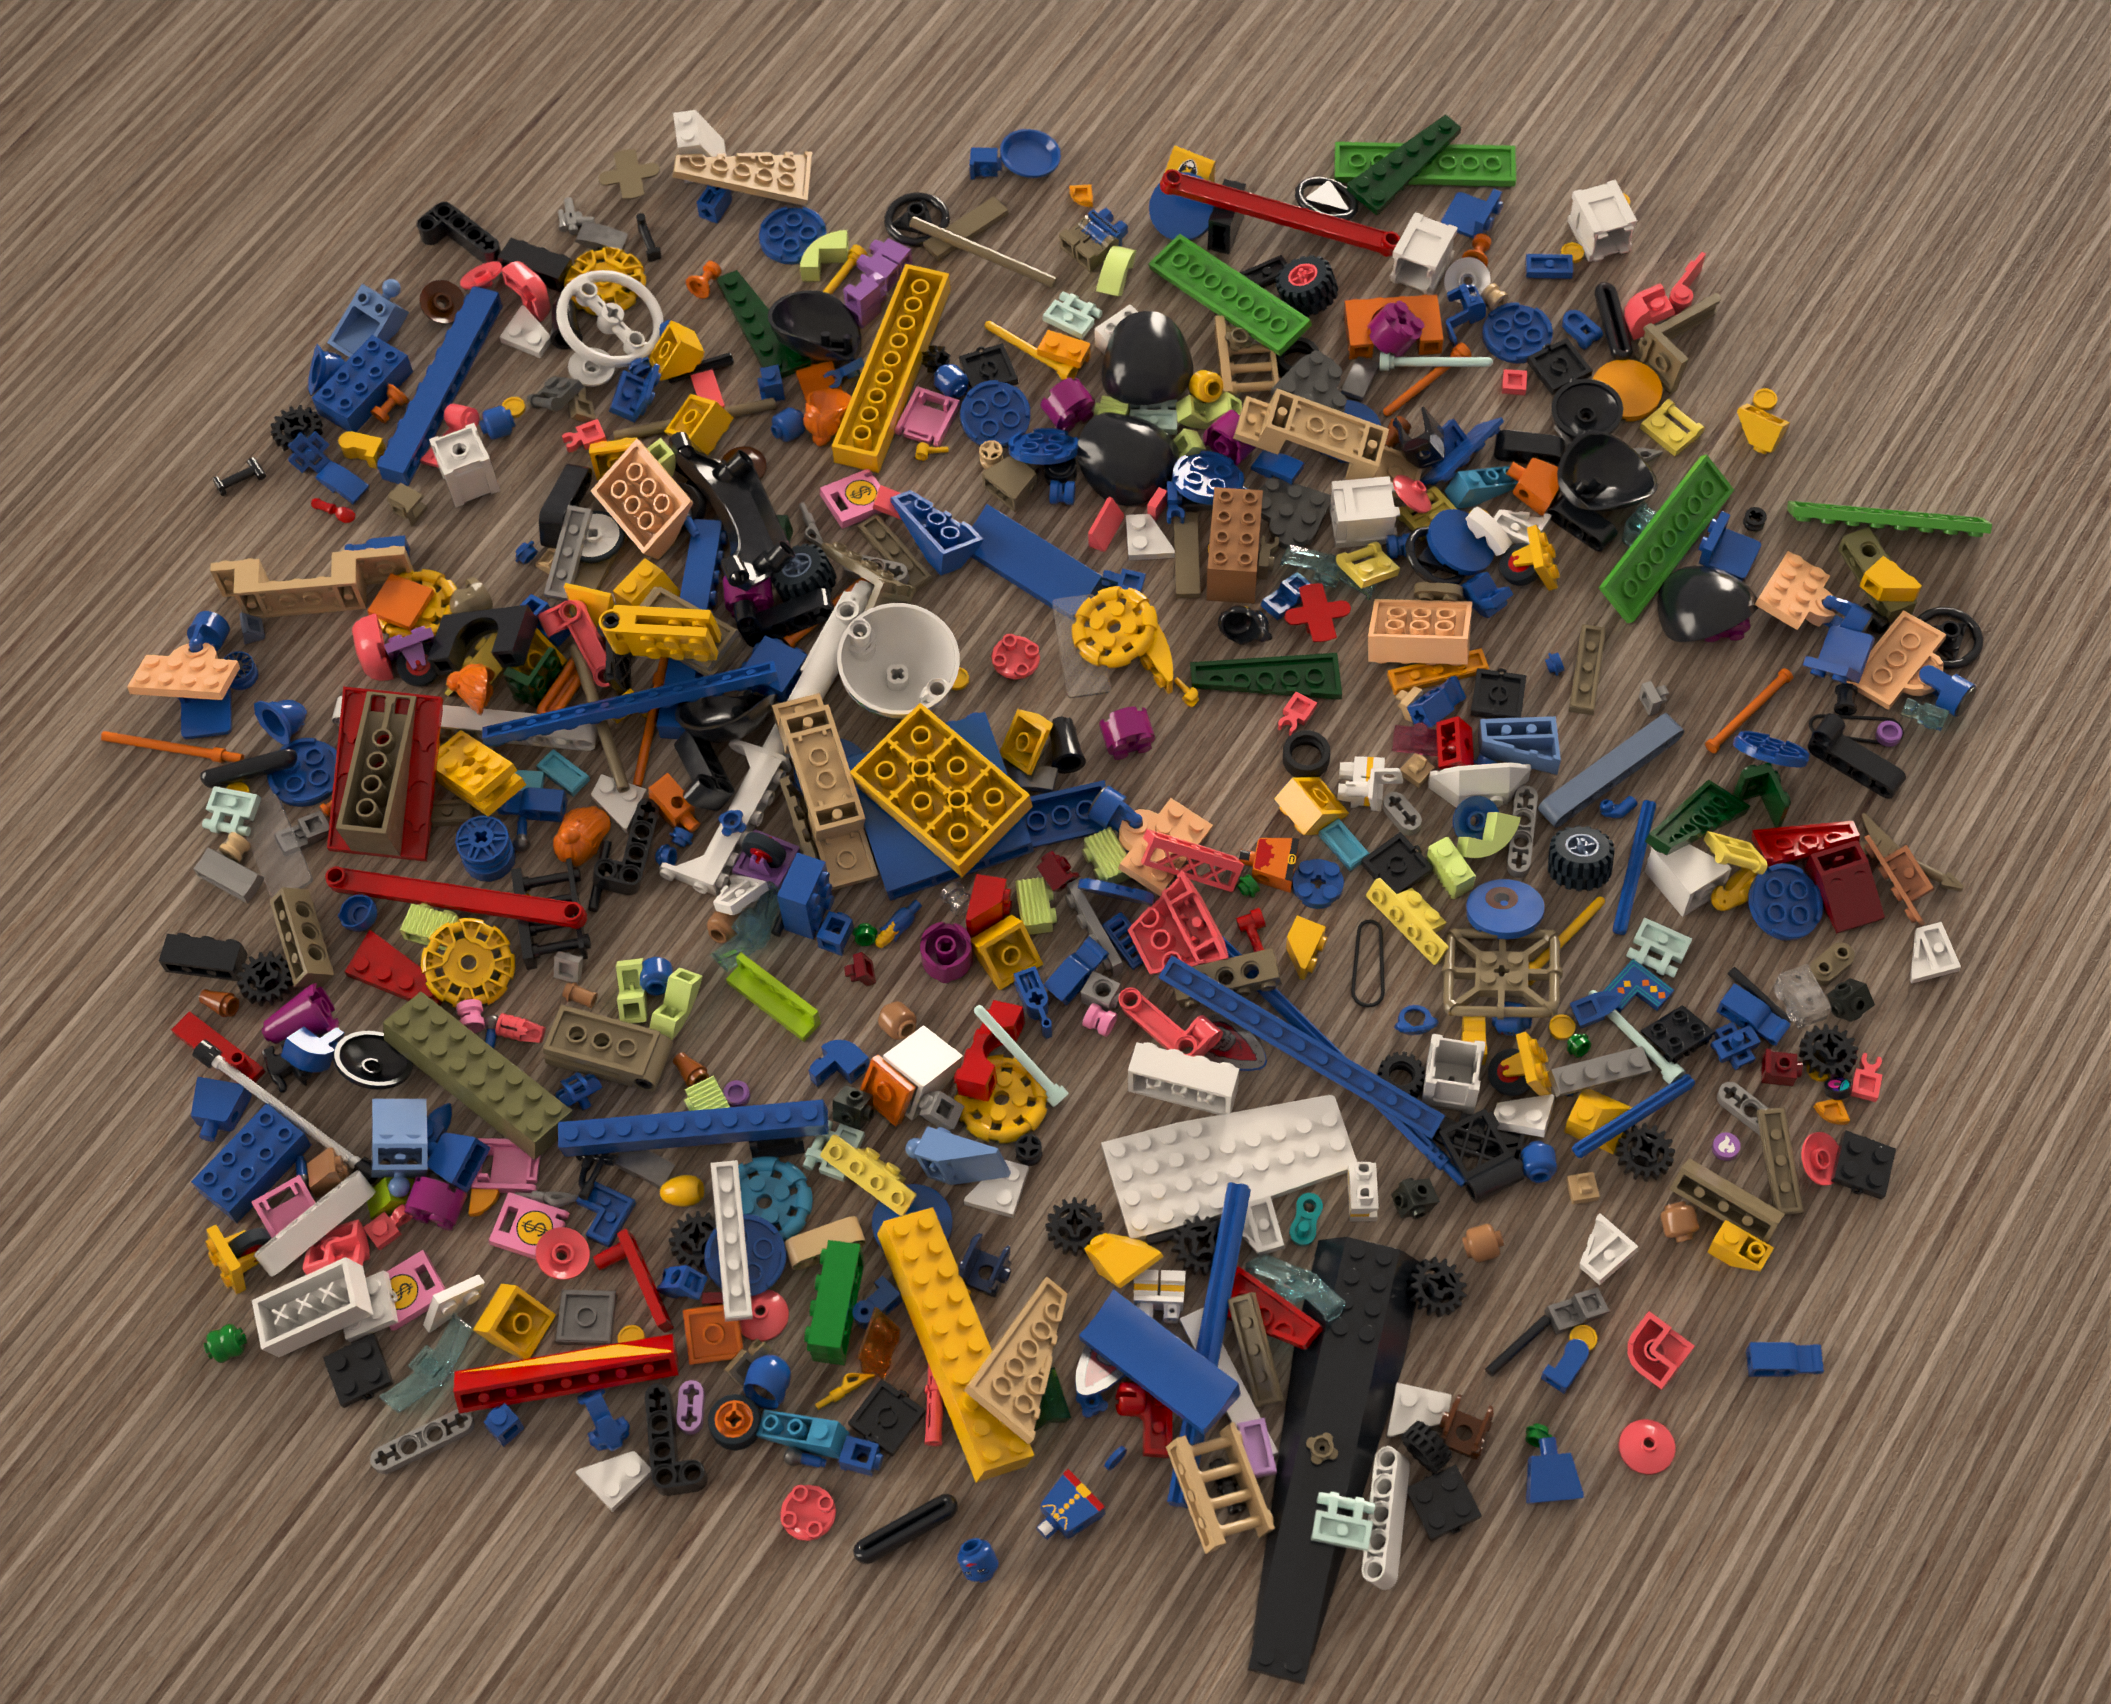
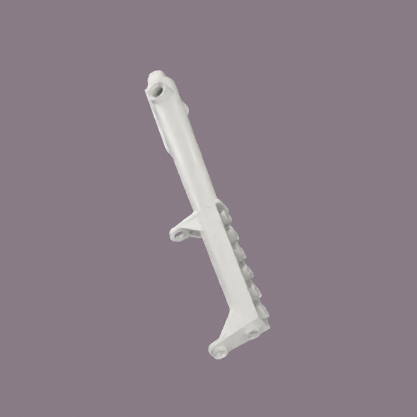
[659,580,874,896]

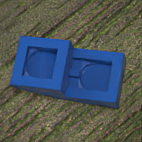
[1251,450,1304,485]
[315,461,369,505]
[1260,572,1311,621]

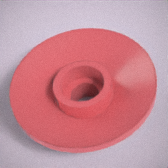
[460,261,502,289]
[1393,475,1432,514]
[1802,1132,1839,1186]
[535,1227,590,1280]
[740,1289,789,1342]
[1619,1419,1675,1475]

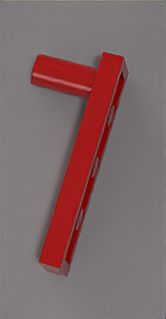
[171,1011,266,1084]
[593,1229,674,1333]

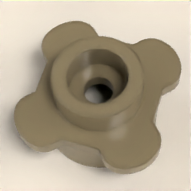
[1225,328,1252,351]
[1306,1433,1338,1465]

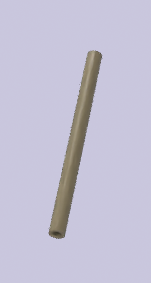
[909,216,1057,288]
[613,397,776,440]
[569,644,630,793]

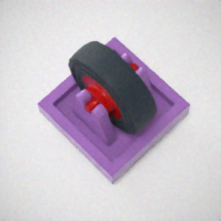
[384,626,438,687]
[732,829,801,892]

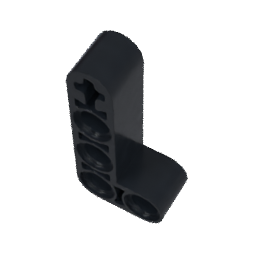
[416,202,502,264]
[539,464,592,549]
[733,588,834,648]
[1808,713,1906,799]
[674,730,735,811]
[592,798,659,895]
[645,1383,708,1496]

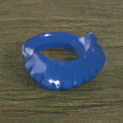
[1394,1005,1439,1035]

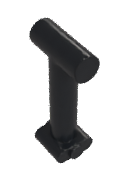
[636,213,662,262]
[213,457,266,496]

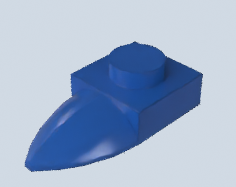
[1570,991,1624,1029]
[427,1103,452,1144]

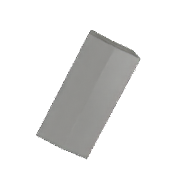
[193,847,265,903]

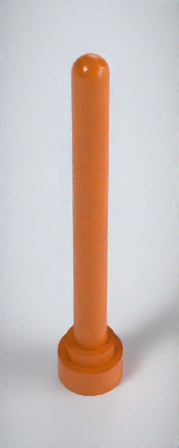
[1383,342,1472,417]

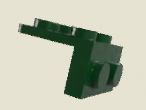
[503,647,563,708]
[1733,763,1791,828]

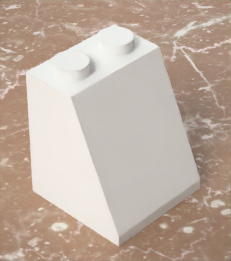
[673,110,726,183]
[1645,844,1732,917]
[883,1025,963,1121]

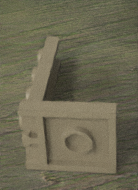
[1633,293,1721,394]
[821,541,916,637]

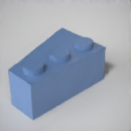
[1478,716,1561,775]

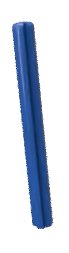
[1612,800,1656,935]
[1572,1074,1695,1158]

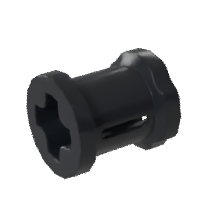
[1834,683,1858,715]

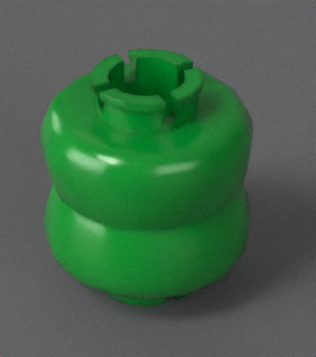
[204,1324,247,1363]

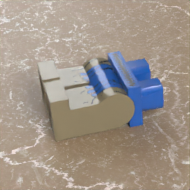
[1059,208,1128,272]

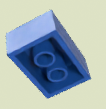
[777,853,834,939]

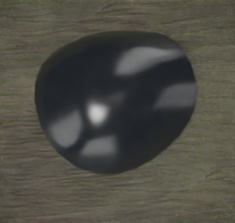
[768,290,862,361]
[1101,311,1193,405]
[1077,412,1179,506]
[1557,430,1658,512]
[1657,565,1758,642]
[675,690,779,743]

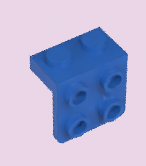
[1441,189,1503,239]
[608,363,661,423]
[1698,511,1761,580]
[1803,626,1874,684]
[178,688,232,739]

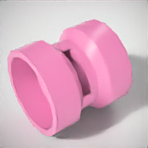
[456,999,485,1033]
[1082,1003,1117,1037]

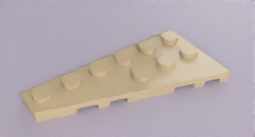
[673,151,812,206]
[964,1276,1067,1444]

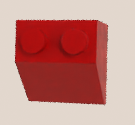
[966,874,1012,938]

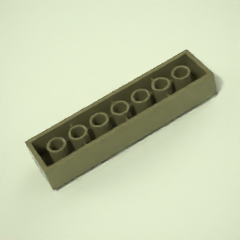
[383,992,572,1160]

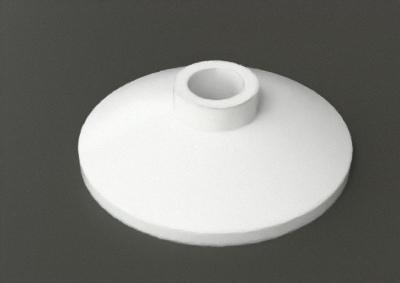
[1444,257,1491,303]
[568,348,615,386]

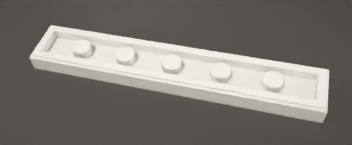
[711,1160,753,1322]
[1179,1308,1278,1457]

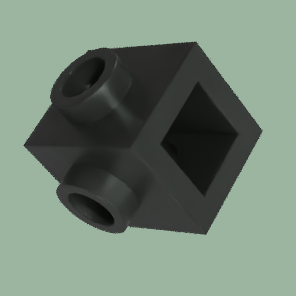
[1827,978,1875,1022]
[832,1085,875,1130]
[1391,1178,1440,1219]

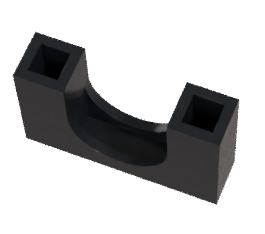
[427,605,539,675]

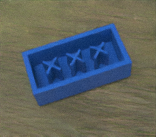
[312,335,413,432]
[191,1103,311,1223]

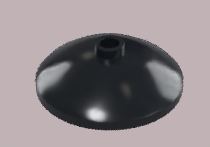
[1551,379,1623,439]
[333,1031,413,1090]

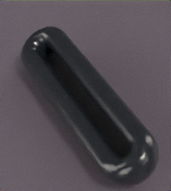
[1594,282,1633,360]
[200,749,298,788]
[853,1494,958,1564]

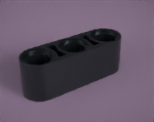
[1494,430,1565,466]
[1547,495,1618,552]

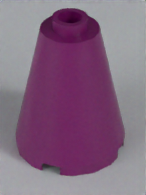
[262,983,339,1044]

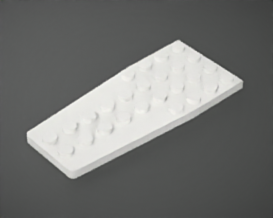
[1101,1095,1357,1240]

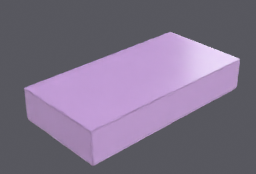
[1237,1418,1277,1478]

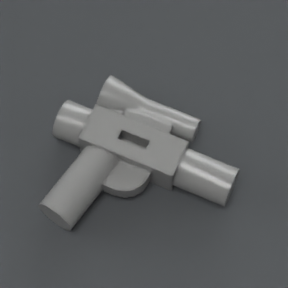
[558,197,595,235]

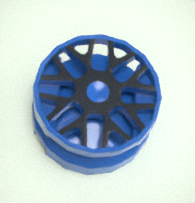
[223,651,259,690]

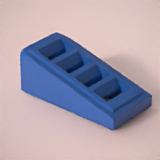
[1102,912,1144,970]

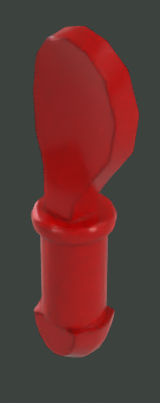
[311,498,356,523]

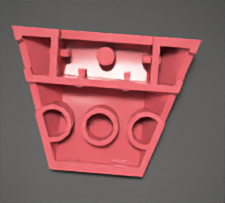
[1127,870,1229,975]

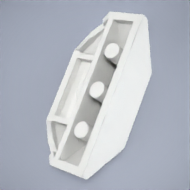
[1428,763,1531,808]

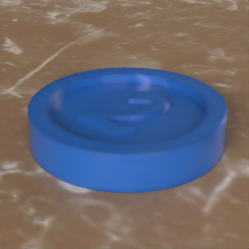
[1104,1446,1127,1471]

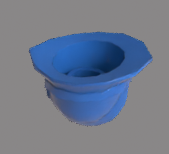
[308,344,345,396]
[254,700,307,745]

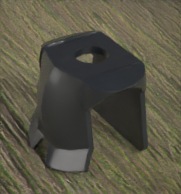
[1393,406,1445,468]

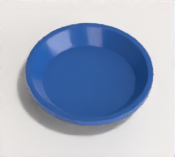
[1000,129,1061,178]

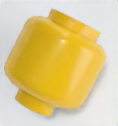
[1189,370,1224,403]

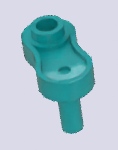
[1289,1193,1323,1247]

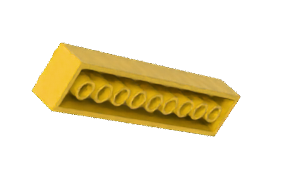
[832,264,951,473]
[877,1207,1034,1483]

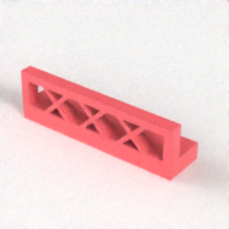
[1141,829,1244,892]

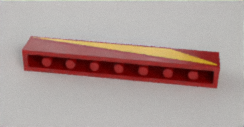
[453,1334,678,1414]

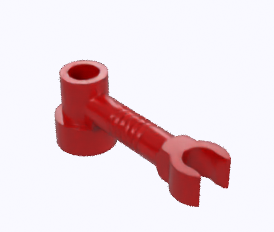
[1236,908,1266,952]

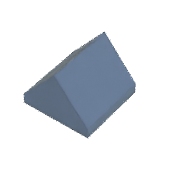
[239,612,265,644]

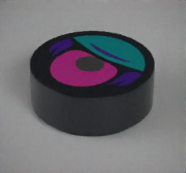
[1824,1077,1852,1100]

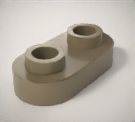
[1414,582,1463,601]
[1808,943,1855,985]

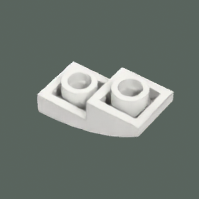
[1465,507,1512,556]

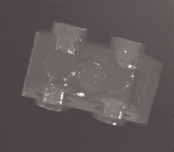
[1774,964,1831,1029]

